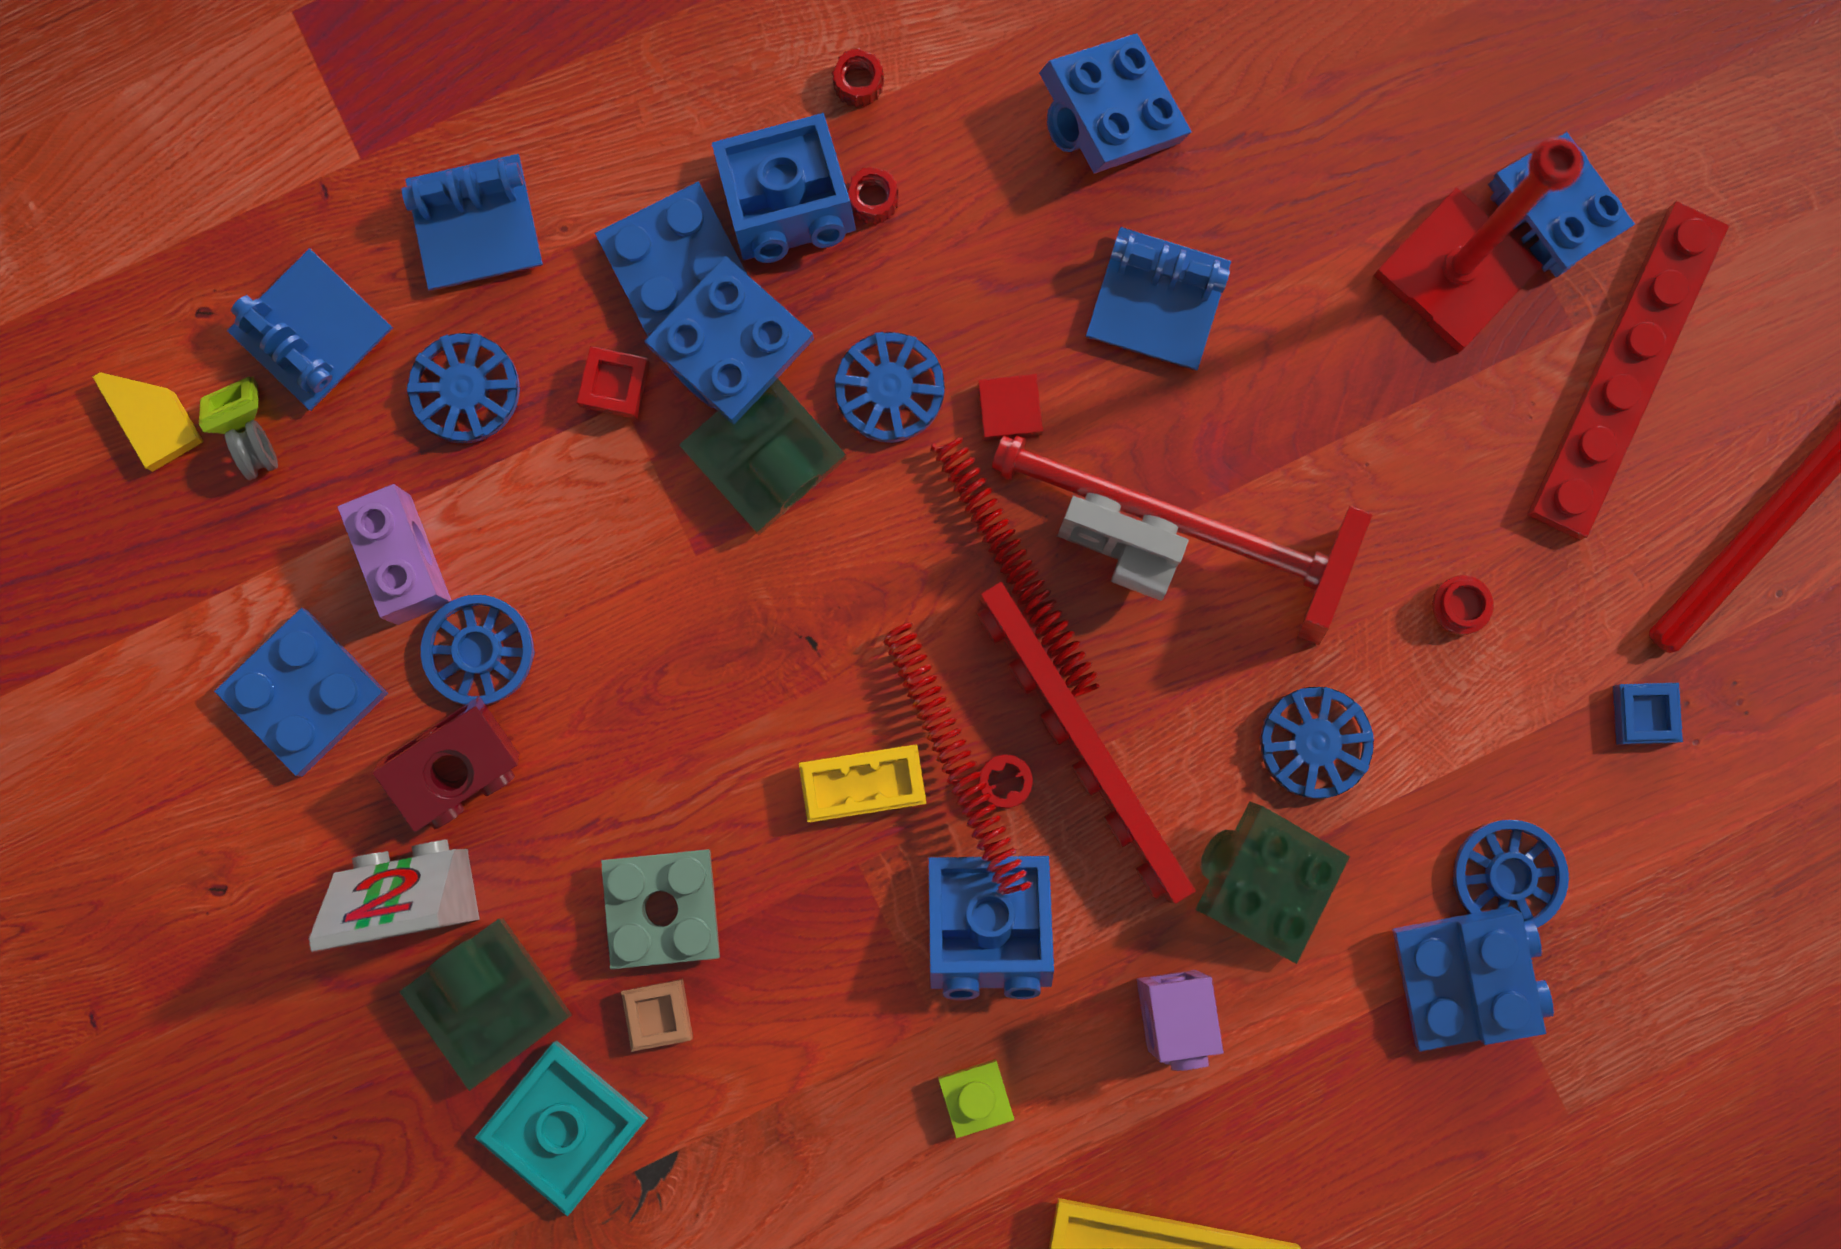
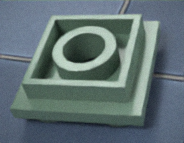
[601,849,720,969]

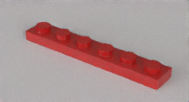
[1527,201,1730,540]
[976,582,1196,904]

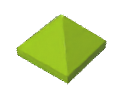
[199,377,258,434]

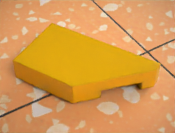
[93,372,204,472]

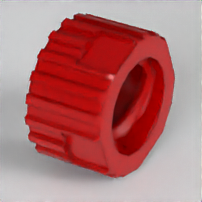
[832,48,884,108]
[848,166,899,225]

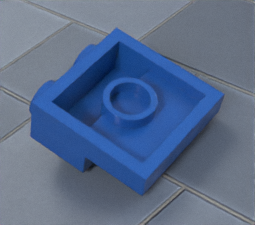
[711,113,856,263]
[929,856,1054,1000]
[1392,906,1554,1051]

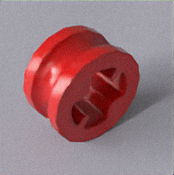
[978,754,1033,809]

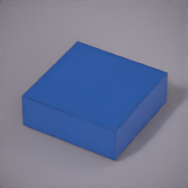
[1613,683,1683,745]

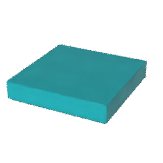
[475,1041,648,1217]

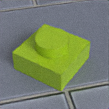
[939,1059,1014,1138]

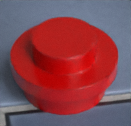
[1432,575,1494,635]

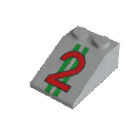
[309,840,480,951]

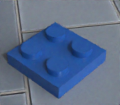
[595,181,747,337]
[214,608,389,777]

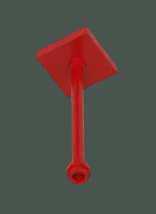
[1373,138,1583,353]
[992,436,1373,645]

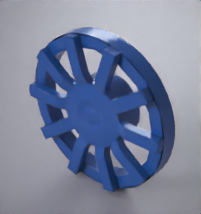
[835,332,945,442]
[407,333,520,443]
[421,595,535,705]
[1260,687,1374,799]
[1453,820,1569,928]

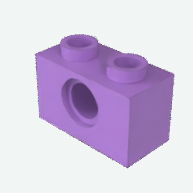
[337,484,452,625]
[1137,970,1223,1071]

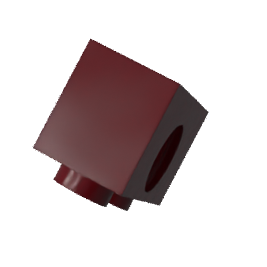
[372,696,519,832]

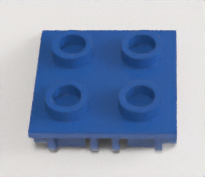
[1488,132,1635,278]
[402,154,543,291]
[1086,227,1231,371]
[227,248,393,411]

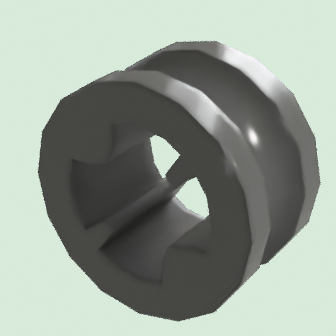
[225,420,278,480]

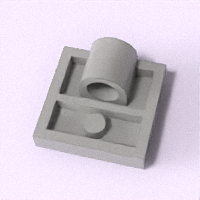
[1057,493,1189,601]

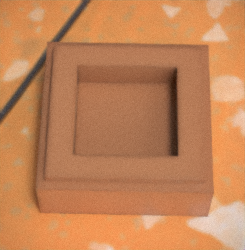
[621,979,693,1052]

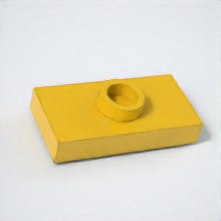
[799,744,926,823]

